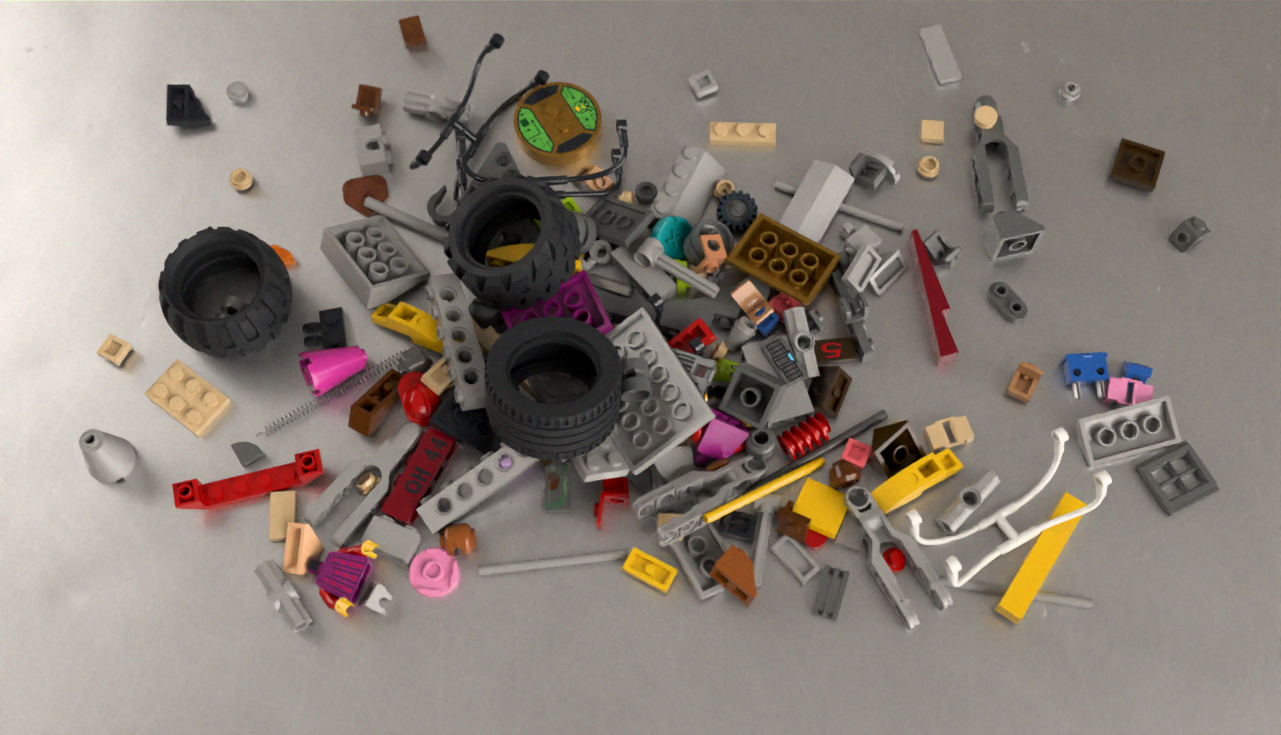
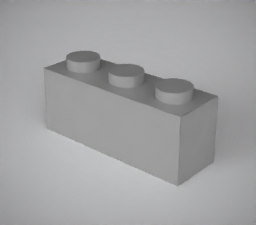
[611,241,677,302]

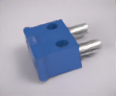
[1060,352,1109,400]

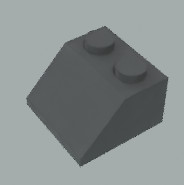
[982,211,1046,261]
[718,362,788,430]

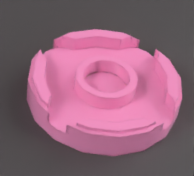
[409,547,459,598]

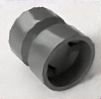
[621,357,652,403]

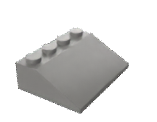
[320,215,431,309]

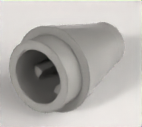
[725,316,757,351]

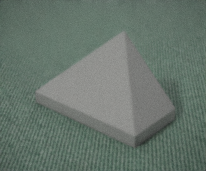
[868,249,908,296]

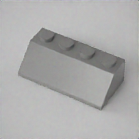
[647,142,725,231]

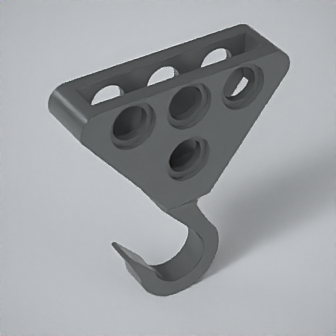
[427,142,520,227]

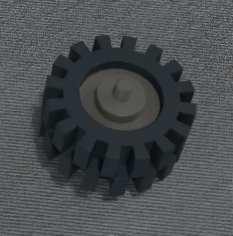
[716,190,758,234]

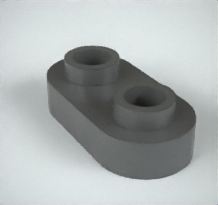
[987,282,1028,324]

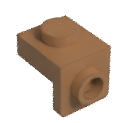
[1005,361,1043,404]

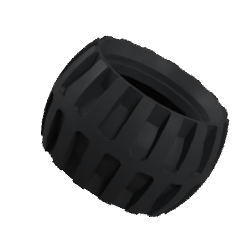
[158,227,292,358]

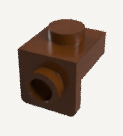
[351,84,383,117]
[775,500,811,543]

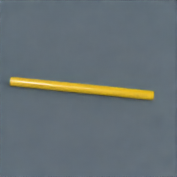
[703,457,825,524]

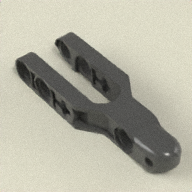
[970,95,1028,214]

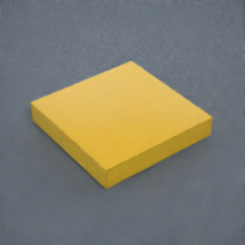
[792,477,848,539]

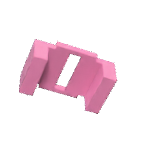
[1103,377,1154,406]

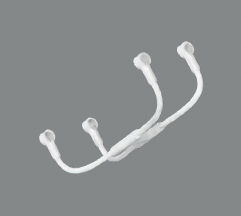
[905,427,1112,587]

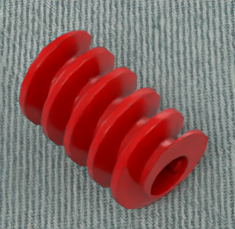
[776,412,831,460]

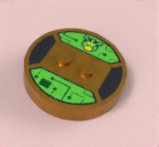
[513,82,602,166]

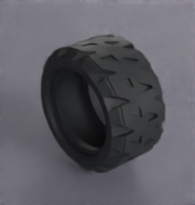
[443,174,581,311]

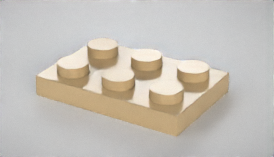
[144,359,231,437]

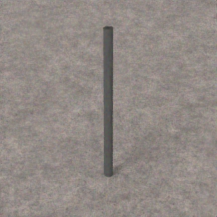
[742,410,888,495]

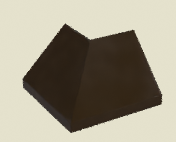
[866,420,927,481]

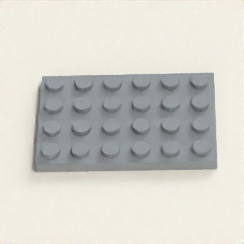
[575,307,716,476]

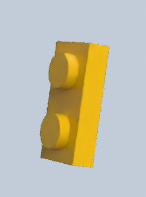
[622,547,678,594]

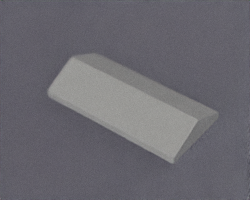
[779,159,855,243]
[1076,395,1182,467]
[653,494,728,600]

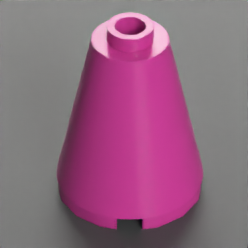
[298,346,368,398]

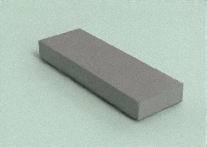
[919,24,962,85]

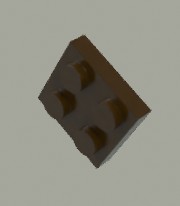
[1109,138,1165,192]

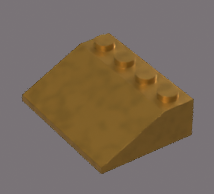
[726,213,841,306]

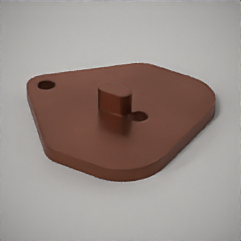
[342,175,389,217]

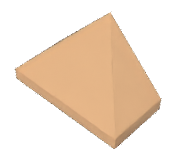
[282,522,325,575]

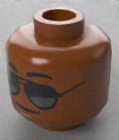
[439,523,476,556]

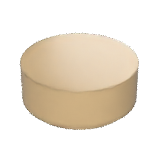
[974,106,998,129]

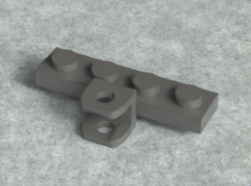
[829,270,874,363]

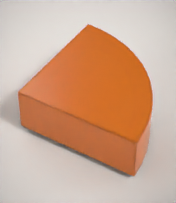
[270,245,295,266]

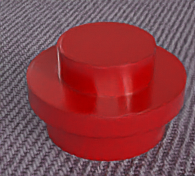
[882,547,906,572]

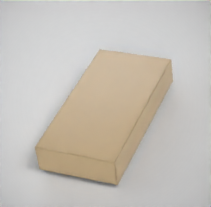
[269,491,297,542]

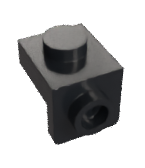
[719,510,757,542]

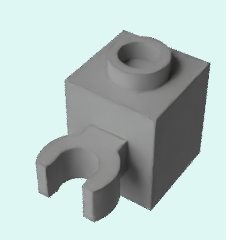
[839,221,881,261]

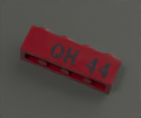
[381,427,458,527]

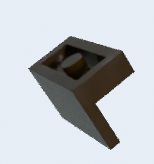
[807,366,853,419]

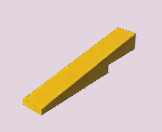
[994,492,1087,624]

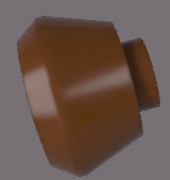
[829,460,861,490]

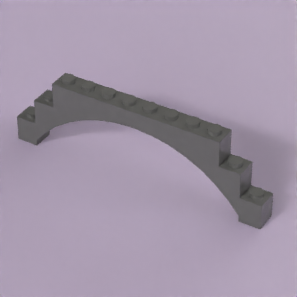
[501,219,772,340]

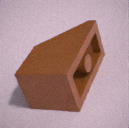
[708,545,757,607]

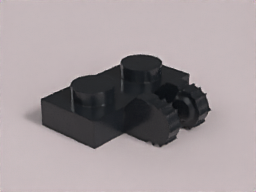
[302,307,348,349]

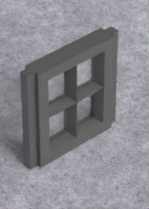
[1136,440,1220,516]

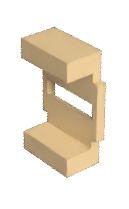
[923,415,975,453]

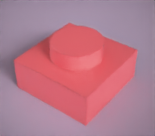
[840,437,872,471]

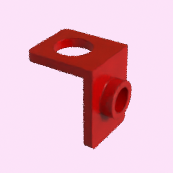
[593,491,630,530]

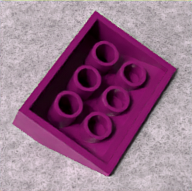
[501,269,614,335]

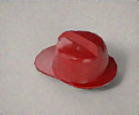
[398,371,441,427]

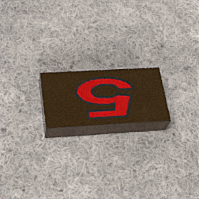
[813,337,857,365]

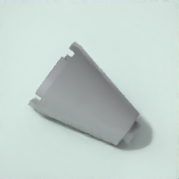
[79,429,137,483]

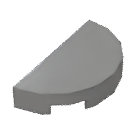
[864,151,900,185]

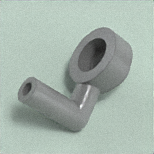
[579,240,613,272]

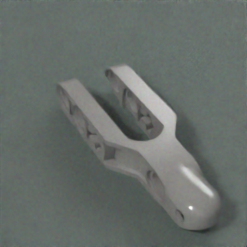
[304,422,424,549]
[631,455,768,546]
[844,486,953,630]

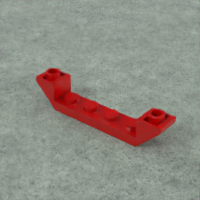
[172,448,324,510]

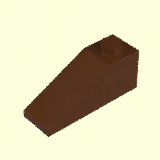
[348,368,402,437]

